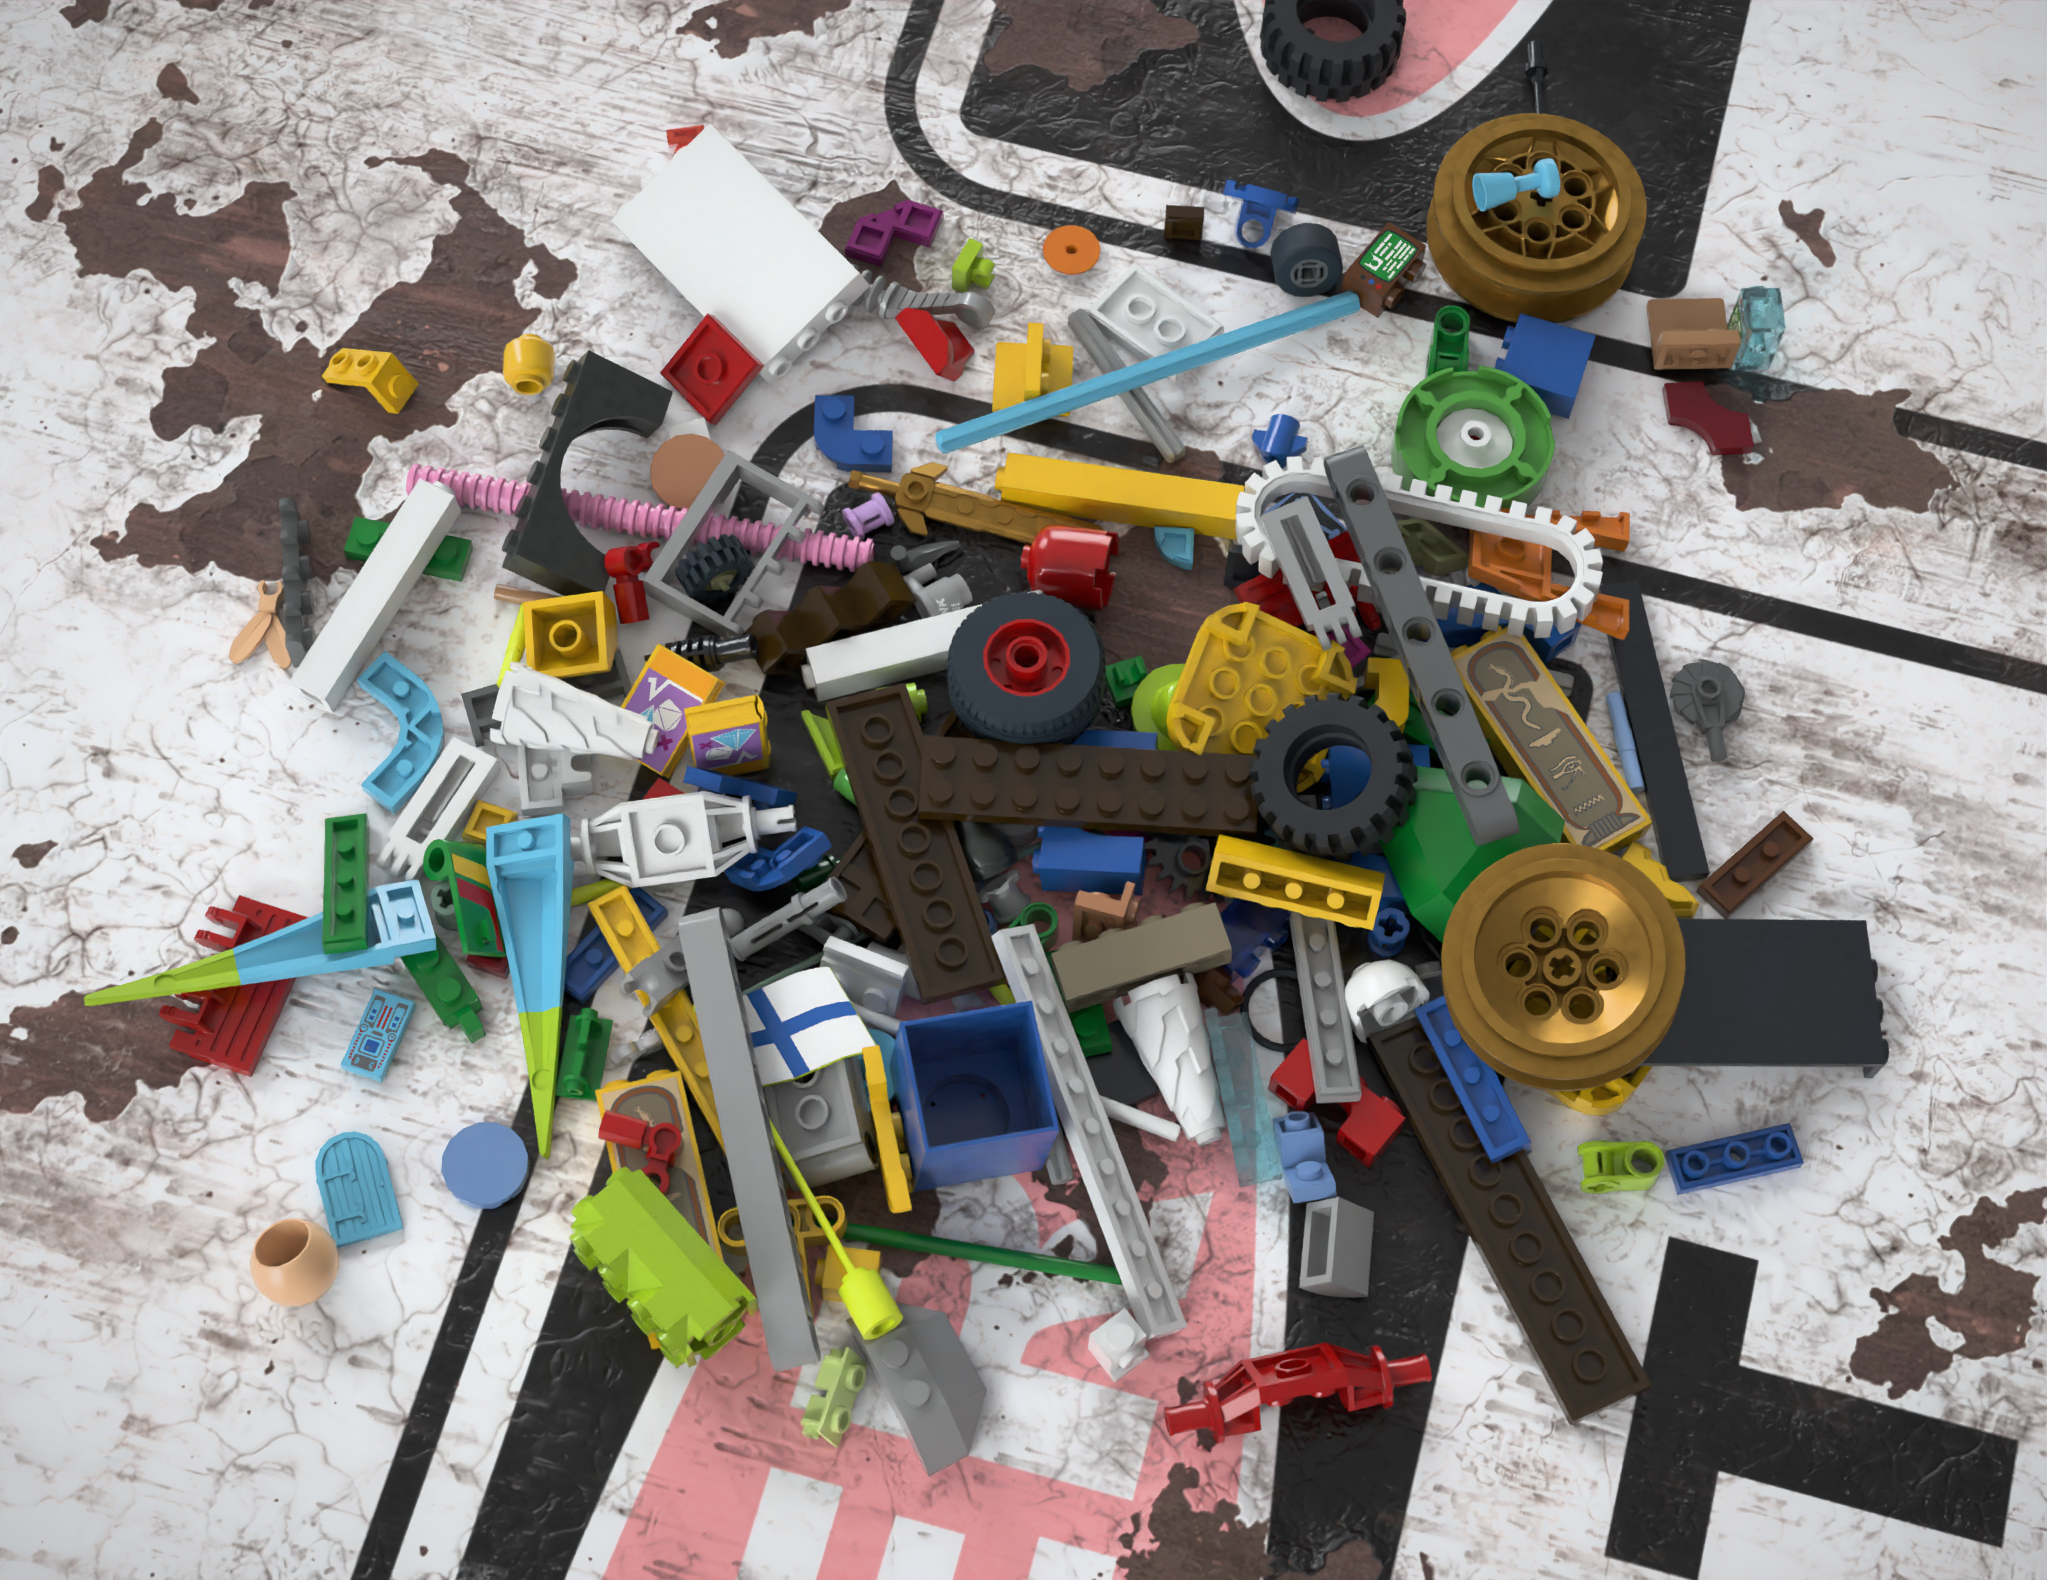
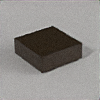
[1164,205,1204,240]

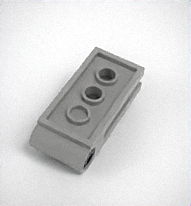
[764,1055,880,1193]

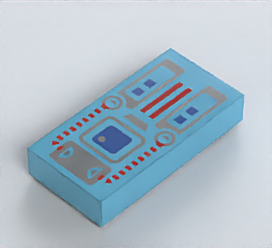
[340,989,416,1083]

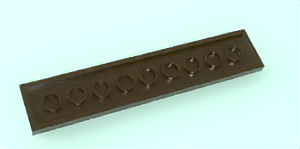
[1367,1016,1651,1426]

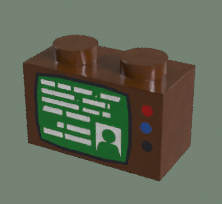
[1340,222,1426,318]

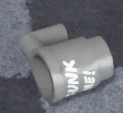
[903,563,973,619]

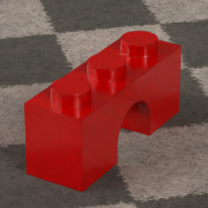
[1268,1038,1405,1169]

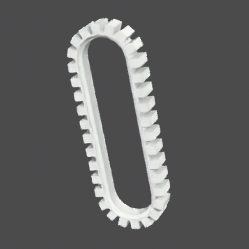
[1235,456,1603,638]

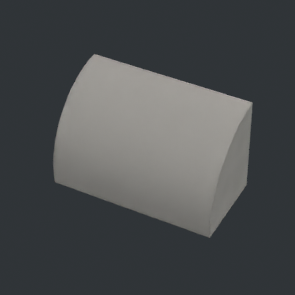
[1299,1197,1374,1298]

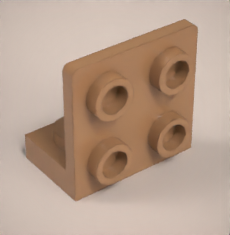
[1646,298,1741,370]

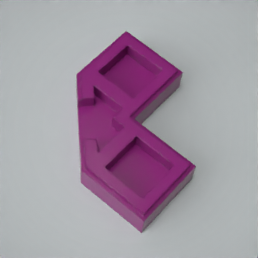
[845,199,944,267]

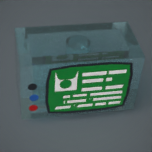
[1727,286,1786,370]

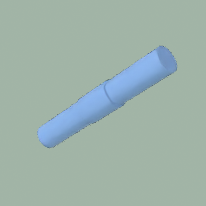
[1606,692,1645,794]

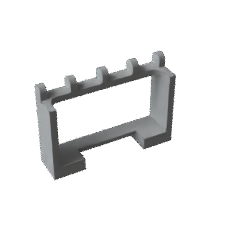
[643,450,825,639]

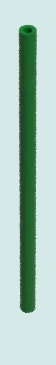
[735,1204,1122,1285]

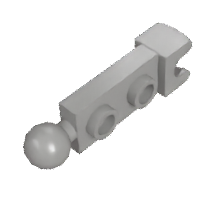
[620,908,744,1017]

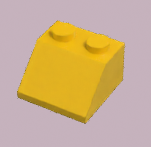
[523,591,618,679]

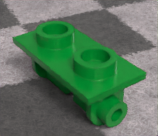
[555,1008,613,1102]

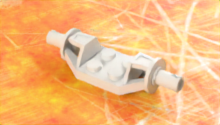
[570,791,797,888]

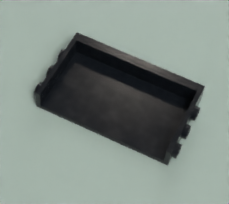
[1605,919,1889,1078]

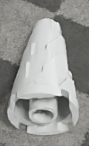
[490,661,659,761]
[1112,973,1226,1146]

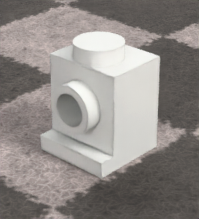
[1088,1308,1150,1382]

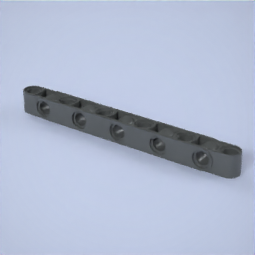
[1323,445,1519,847]

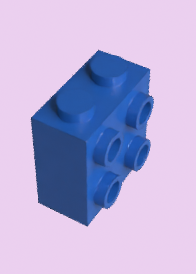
[1494,313,1596,419]

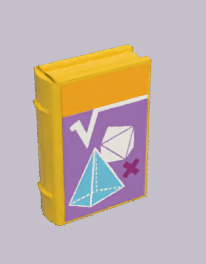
[621,643,726,779]
[684,695,771,776]

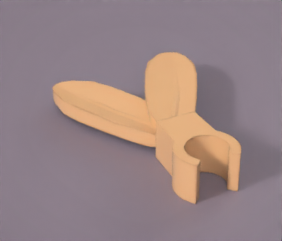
[229,580,292,669]

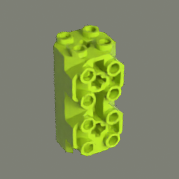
[568,1166,759,1369]

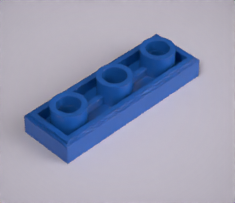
[1665,1123,1804,1195]

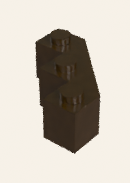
[742,561,917,675]

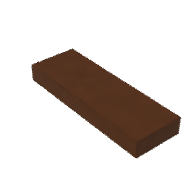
[1696,810,1814,919]

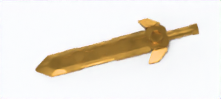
[848,462,1103,545]

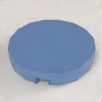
[441,1122,530,1209]

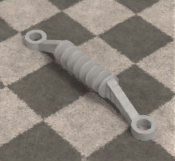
[851,264,995,329]

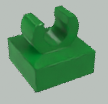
[1105,655,1148,709]

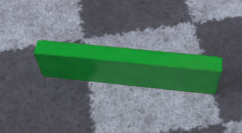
[322,813,370,955]

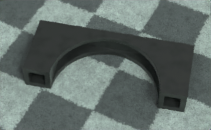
[502,350,673,596]

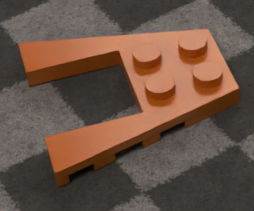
[1468,508,1630,640]

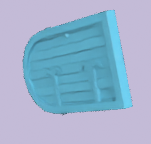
[315,1131,404,1248]

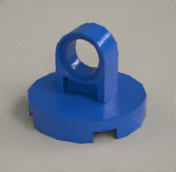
[1223,180,1300,248]

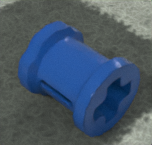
[1367,908,1410,959]

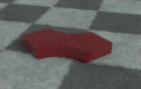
[1662,381,1754,456]

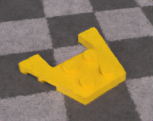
[862,1045,913,1213]

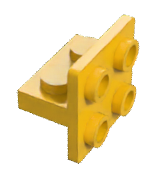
[992,322,1074,417]

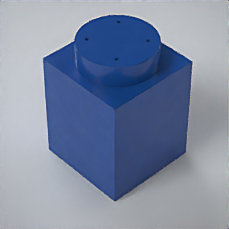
[889,1000,1059,1192]

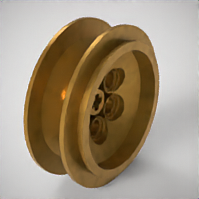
[1426,113,1647,323]
[1441,843,1685,1091]

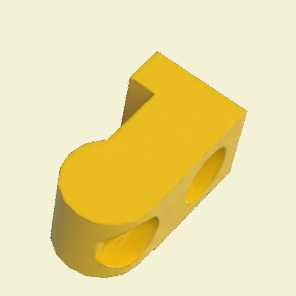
[1364,657,1409,734]

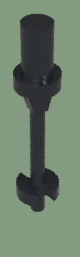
[1525,41,1548,114]

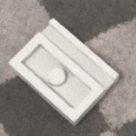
[820,935,909,1018]

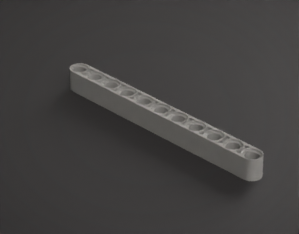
[677,907,821,1372]

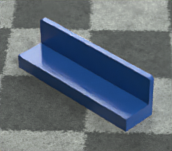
[1414,995,1532,1164]

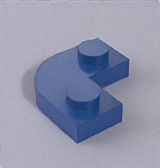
[814,395,893,473]
[683,766,798,810]
[724,826,832,891]

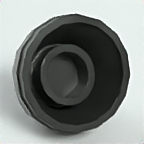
[958,821,1019,883]

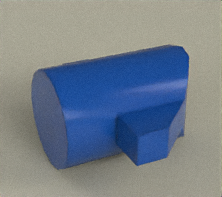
[1252,414,1308,469]

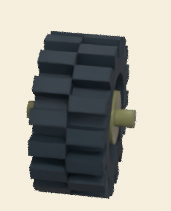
[675,534,755,605]

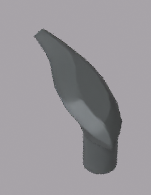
[890,541,961,573]

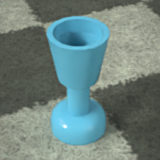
[1472,158,1560,212]

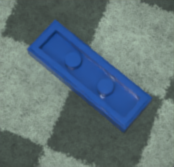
[564,887,669,1005]

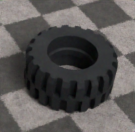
[1260,0,1406,103]
[1249,693,1418,862]

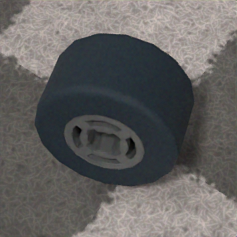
[1270,223,1343,297]

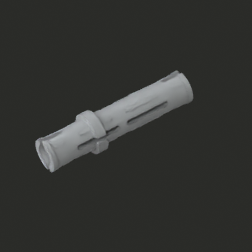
[730,876,847,961]

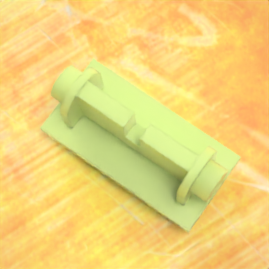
[800,1347,867,1448]

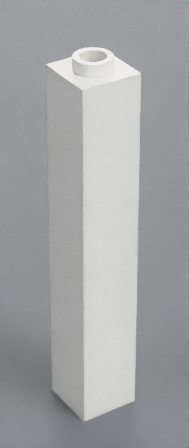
[290,478,461,712]
[801,590,1043,702]

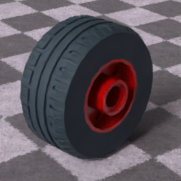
[947,592,1106,744]

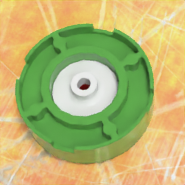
[1391,366,1555,508]

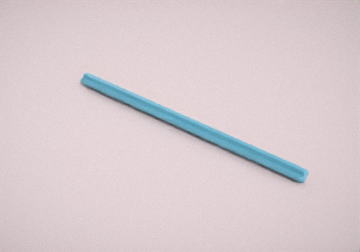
[935,291,1361,454]

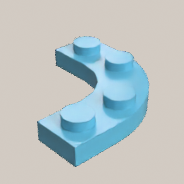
[357,651,444,815]

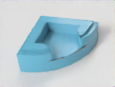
[1154,526,1194,570]

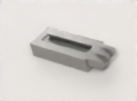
[1260,496,1362,651]

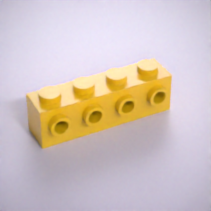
[1206,834,1385,930]

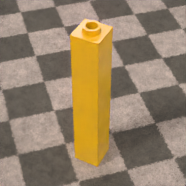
[995,452,1245,540]

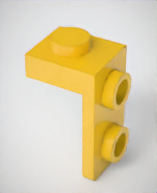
[322,348,419,414]

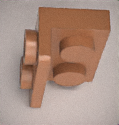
[1072,881,1140,943]

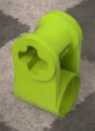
[1577,1140,1664,1194]

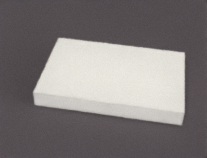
[1086,262,1224,383]

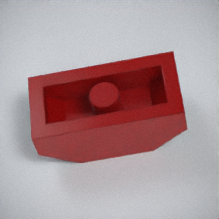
[895,307,975,382]

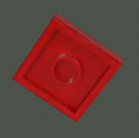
[660,313,764,425]

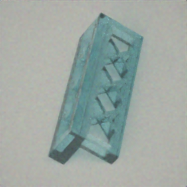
[1204,1007,1282,1187]

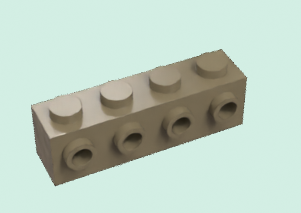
[1051,902,1232,1013]

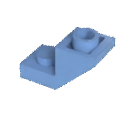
[1272,1111,1337,1203]

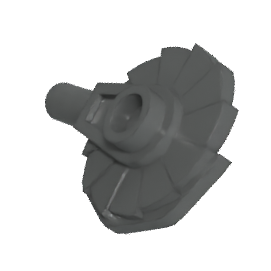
[1669,659,1745,762]

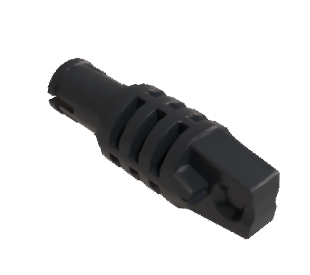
[644,633,759,673]

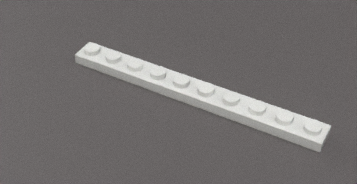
[991,924,1187,1341]

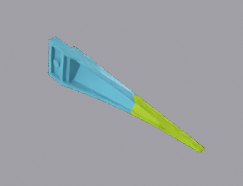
[486,813,574,1159]
[84,879,437,1006]

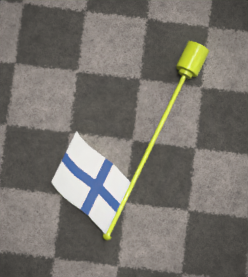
[693,967,903,1340]

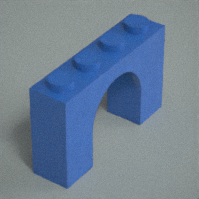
[1032,730,1159,896]
[1319,744,1430,913]

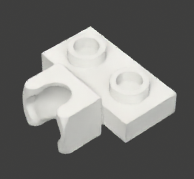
[516,745,594,817]

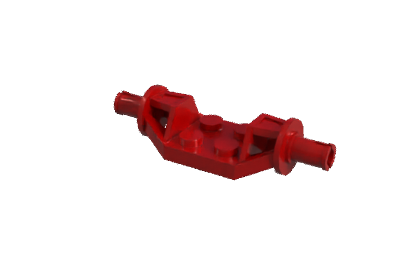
[1163,1342,1432,1444]

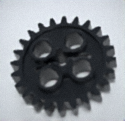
[1139,807,1276,904]

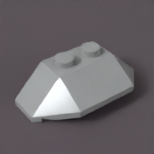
[846,1302,987,1477]

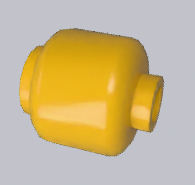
[503,334,555,395]

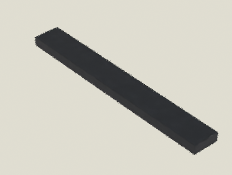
[1598,580,1710,882]

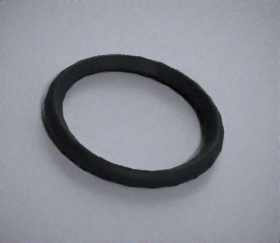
[1240,968,1307,1052]

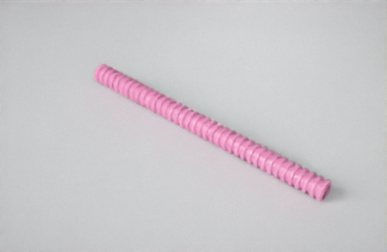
[406,463,875,572]

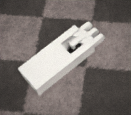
[376,737,501,881]

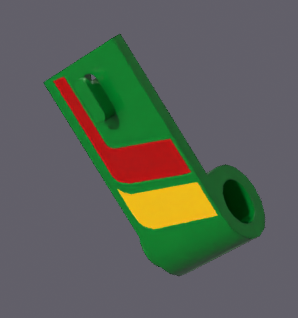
[423,839,507,957]

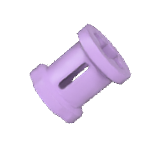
[842,492,894,541]

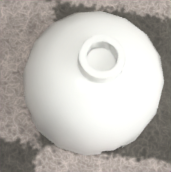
[1345,960,1430,1043]

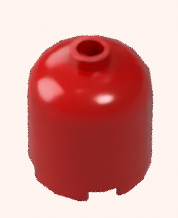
[1021,525,1119,611]

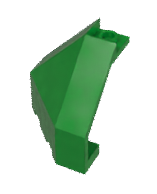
[1379,766,1565,944]

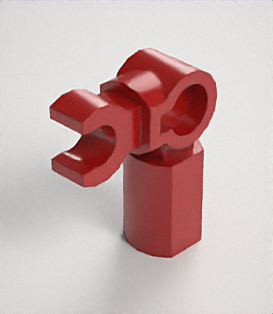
[604,541,660,625]
[598,1110,684,1196]

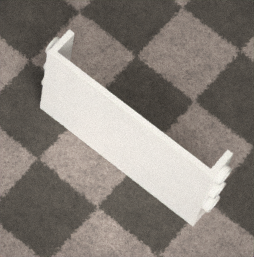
[611,124,870,384]

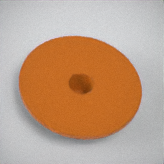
[1043,225,1100,275]

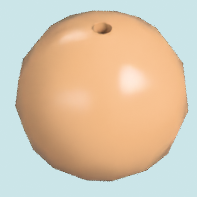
[250,1218,340,1306]

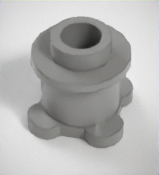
[977,869,1031,924]

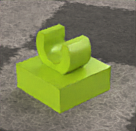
[952,238,995,293]

